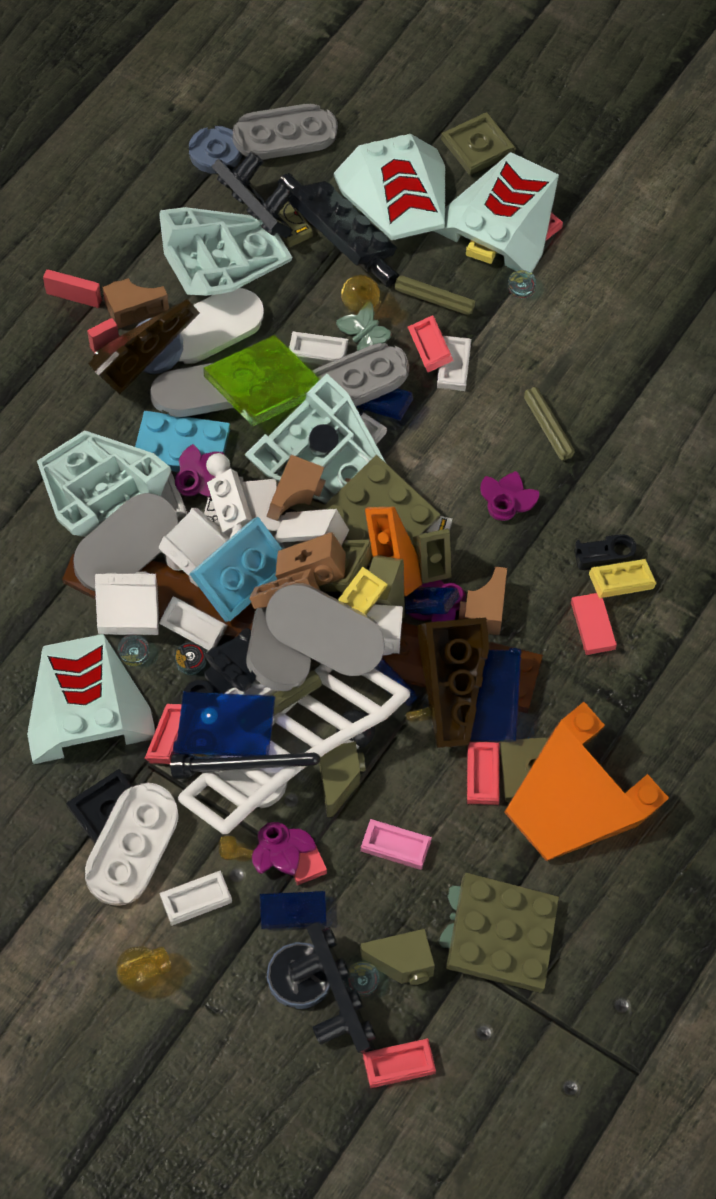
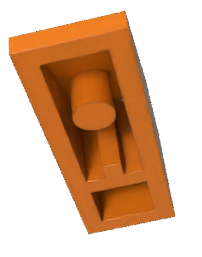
[365,507,422,596]

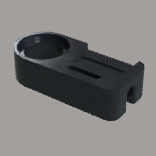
[574,534,636,570]

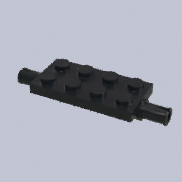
[278,173,399,287]

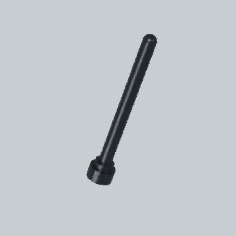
[170,752,320,780]

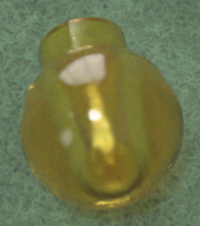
[341,275,380,314]
[115,946,171,992]

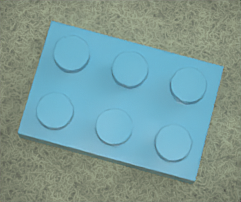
[135,411,230,472]
[189,517,282,622]

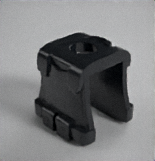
[204,628,257,696]

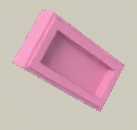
[361,819,432,870]

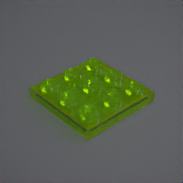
[204,335,320,426]

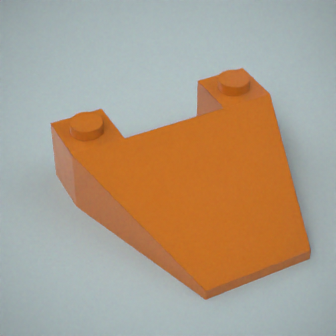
[504,702,669,861]

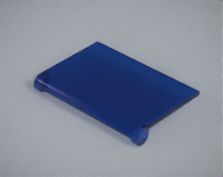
[470,648,521,742]
[173,692,276,757]

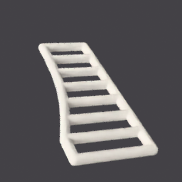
[178,663,410,834]

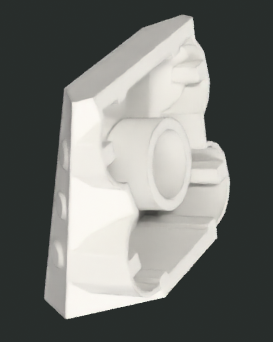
[159,508,230,587]
[95,571,159,635]

